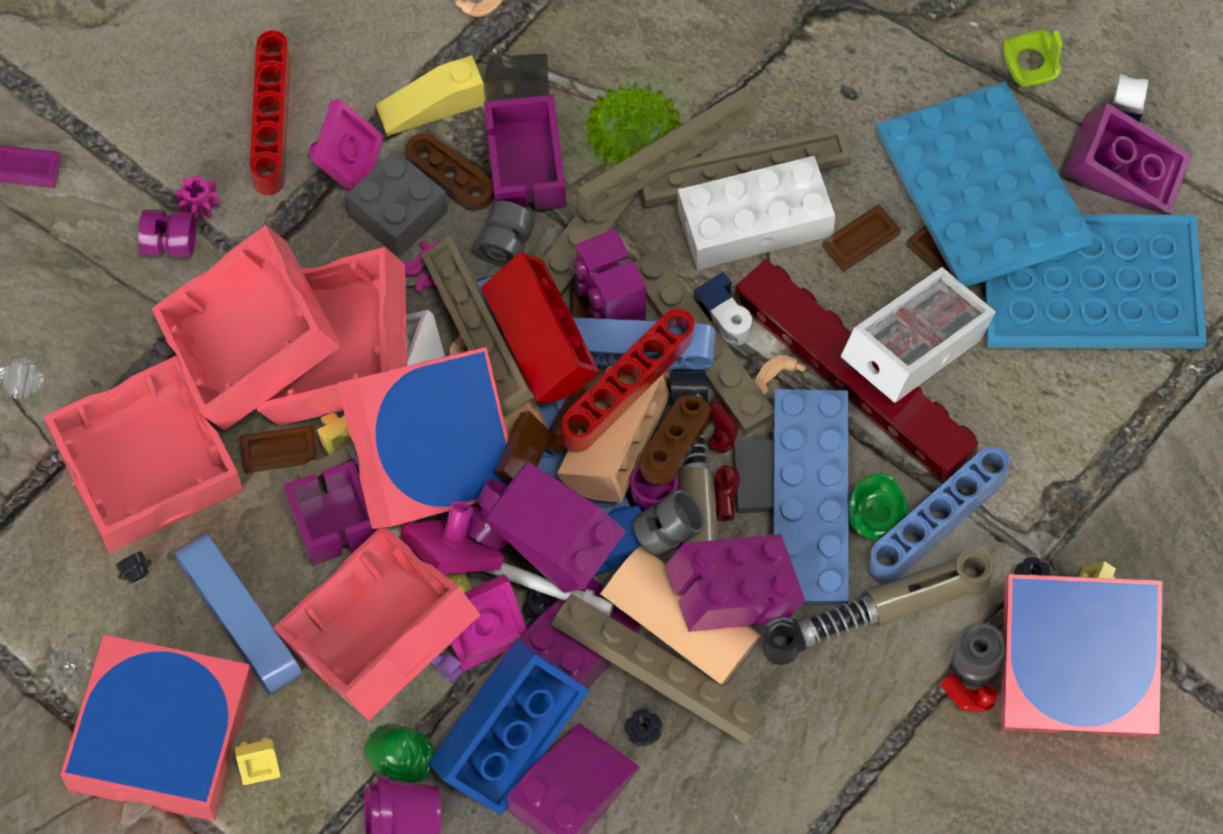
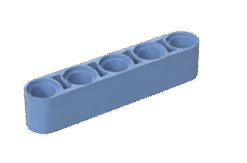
[572,317,716,370]
[869,446,1010,584]
[173,533,302,696]

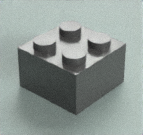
[345,150,448,258]

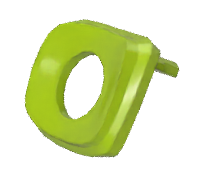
[1003,29,1063,87]

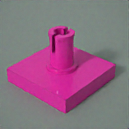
[309,99,384,192]
[401,501,504,574]
[450,574,527,671]

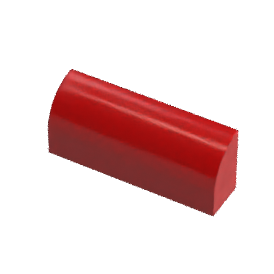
[481,252,600,402]

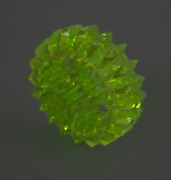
[586,81,681,165]

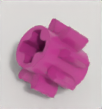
[174,174,220,221]

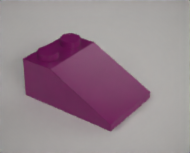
[1063,103,1192,215]
[483,462,626,593]
[519,578,643,689]
[507,723,640,834]

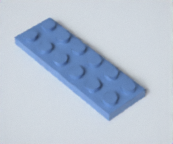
[773,389,849,606]

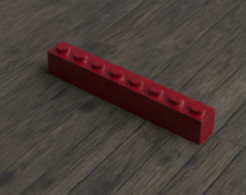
[735,258,979,483]

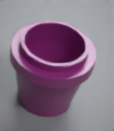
[364,775,441,834]

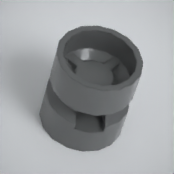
[475,201,536,267]
[633,490,705,557]
[952,622,1006,687]

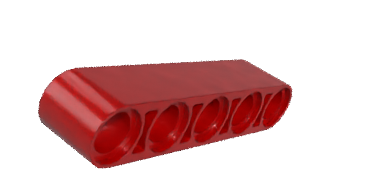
[249,30,291,196]
[561,308,695,452]

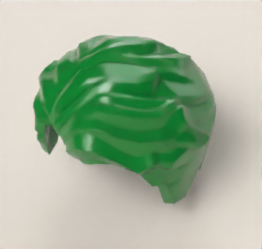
[848,473,908,541]
[364,723,434,783]

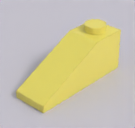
[375,55,485,136]

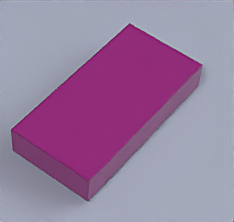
[0,145,62,188]

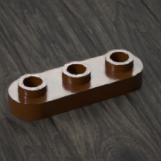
[405,133,494,210]
[640,395,710,484]

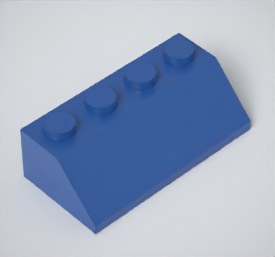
[428,638,590,815]

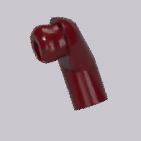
[709,401,739,453]
[714,465,741,522]

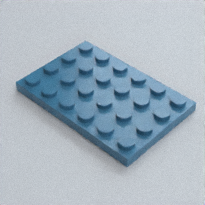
[876,81,1093,287]
[984,214,1206,349]

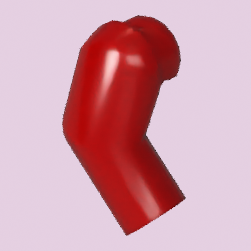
[940,673,998,712]

